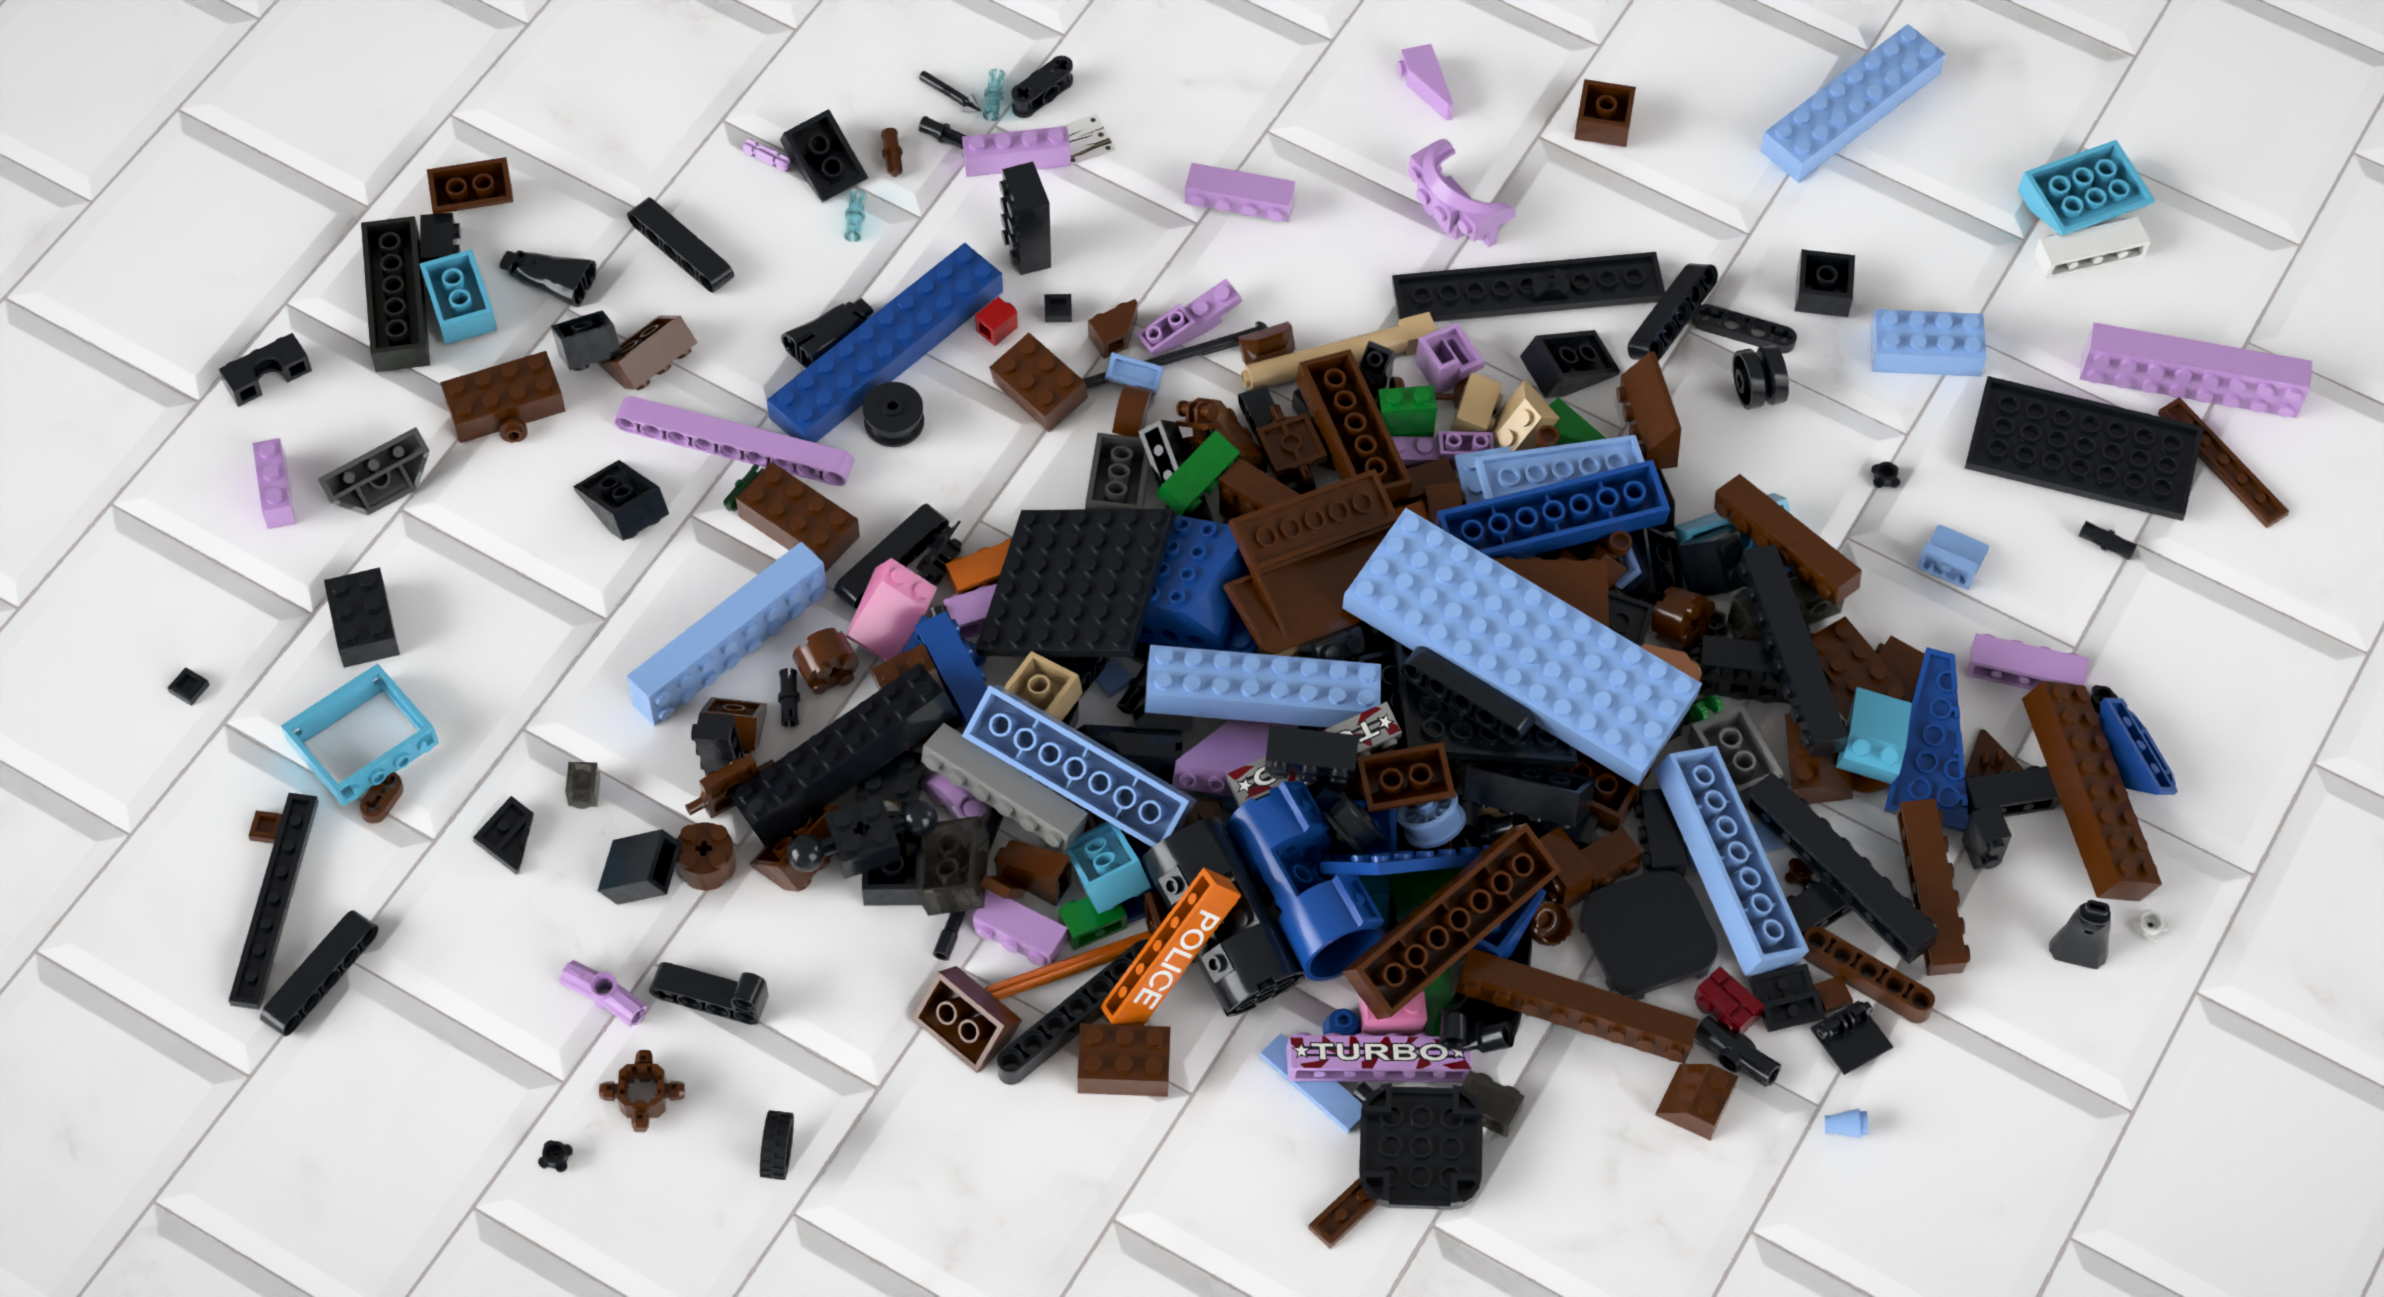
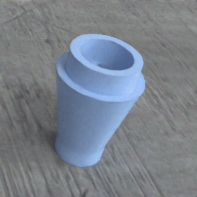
[1825,1108,1869,1138]

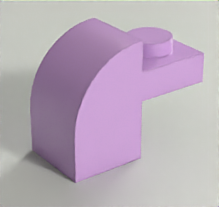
[920,771,987,829]

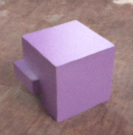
[1416,322,1485,393]

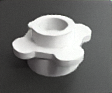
[2133,909,2168,942]

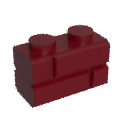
[1694,966,1765,1034]

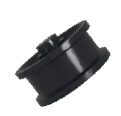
[863,382,924,447]
[1321,791,1387,855]

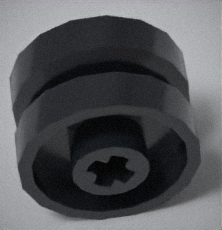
[1732,344,1789,410]

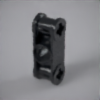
[1011,55,1073,118]

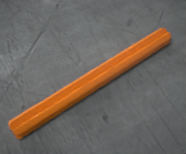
[985,931,1152,1000]

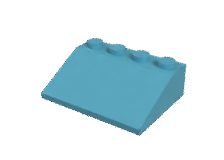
[2018,140,2155,236]

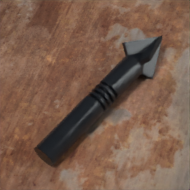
[919,71,981,112]

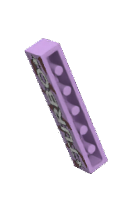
[1286,1032,1472,1082]

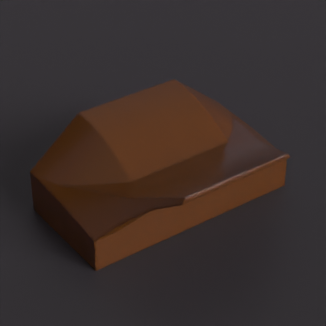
[1238,322,1295,365]

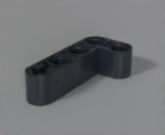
[649,962,769,1025]

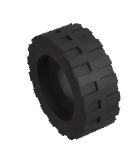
[759,1110,794,1180]

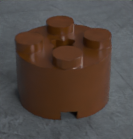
[1651,586,1715,650]
[792,628,859,695]
[676,822,736,891]

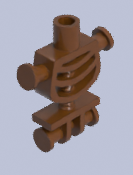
[1176,400,1220,456]

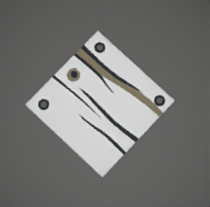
[1058,114,1116,165]

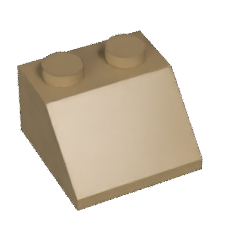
[1492,380,1560,452]

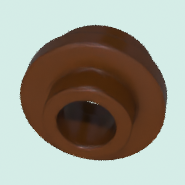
[500,417,528,443]

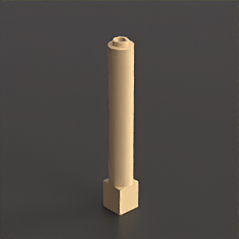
[1241,312,1437,390]

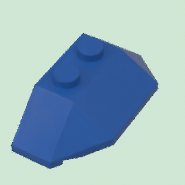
[2099,698,2178,795]

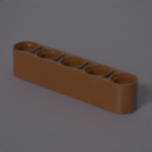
[1803,926,1935,1023]

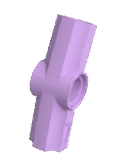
[559,960,647,1027]

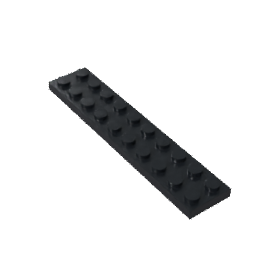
[1392,252,1665,322]

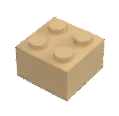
[1003,651,1083,721]

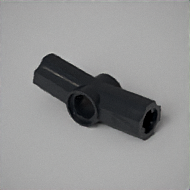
[1695,1015,1781,1087]

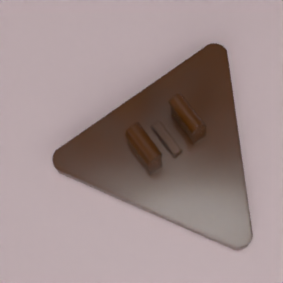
[1965,729,2024,781]

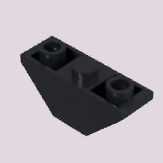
[1359,340,1395,405]

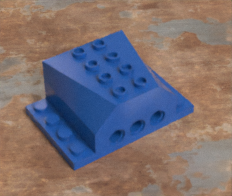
[1138,515,1259,654]

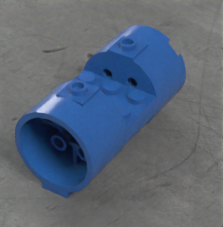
[1226,781,1385,981]

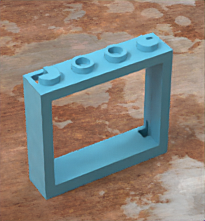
[281,663,439,807]

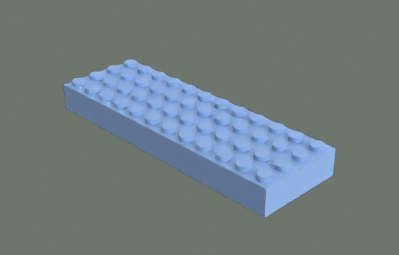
[1342,508,1702,786]

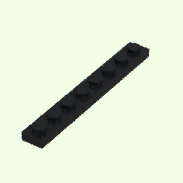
[228,793,319,1010]

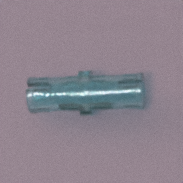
[983,68,1006,121]
[844,189,867,242]

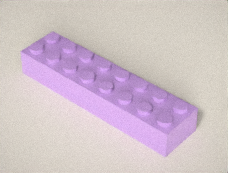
[2079,322,2312,418]

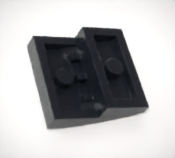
[1749,963,1826,1033]

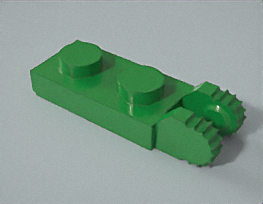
[1683,695,1724,726]

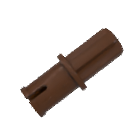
[881,128,903,177]

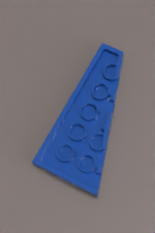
[1884,647,1968,832]
[1320,845,1490,875]

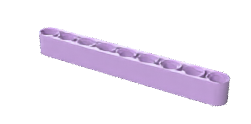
[614,396,855,486]

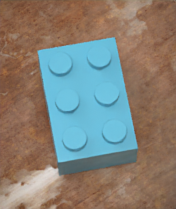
[419,249,497,345]

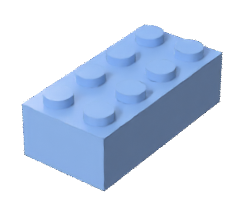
[1870,309,1987,377]

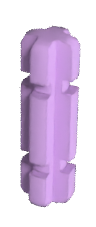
[743,138,792,171]

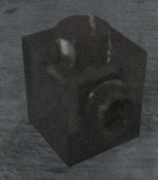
[565,762,601,809]

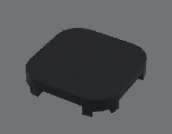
[1579,869,1718,1000]
[1359,1083,1483,1210]

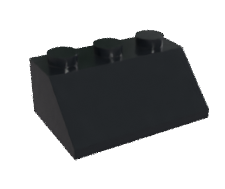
[1624,527,1685,605]

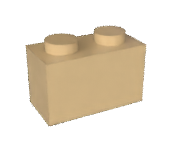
[1450,372,1504,432]

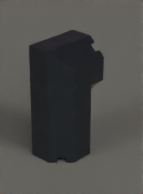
[1076,724,1183,789]

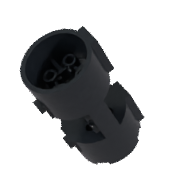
[1141,817,1305,1017]

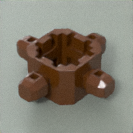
[599,1050,686,1132]

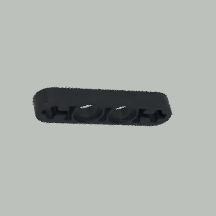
[1693,304,1797,354]

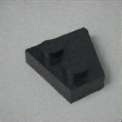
[473,796,534,875]

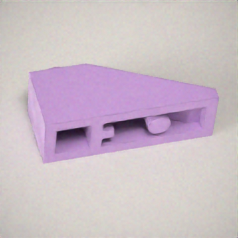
[1397,44,1453,121]

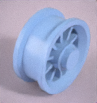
[1396,792,1466,849]

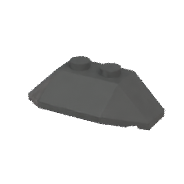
[317,427,430,516]

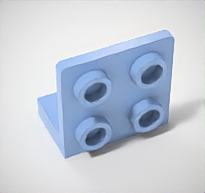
[1917,524,1989,590]

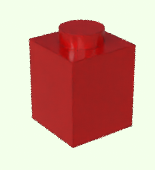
[975,297,1018,346]

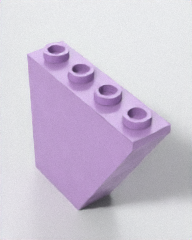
[1172,720,1298,797]

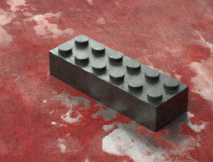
[361,216,430,372]

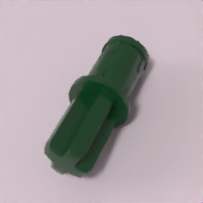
[723,464,764,512]

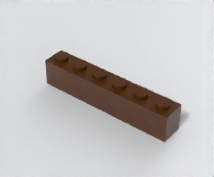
[1714,474,1862,606]
[1896,799,1970,976]

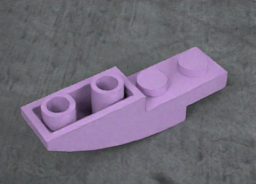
[1136,279,1243,355]
[1391,431,1494,469]

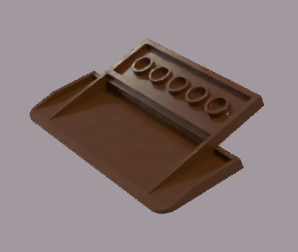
[1223,469,1398,654]

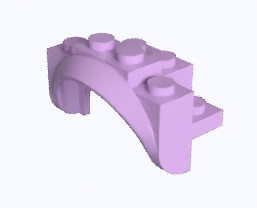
[1408,139,1516,248]

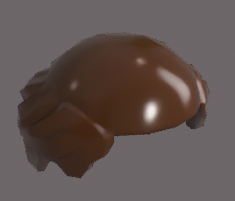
[1528,902,1574,947]

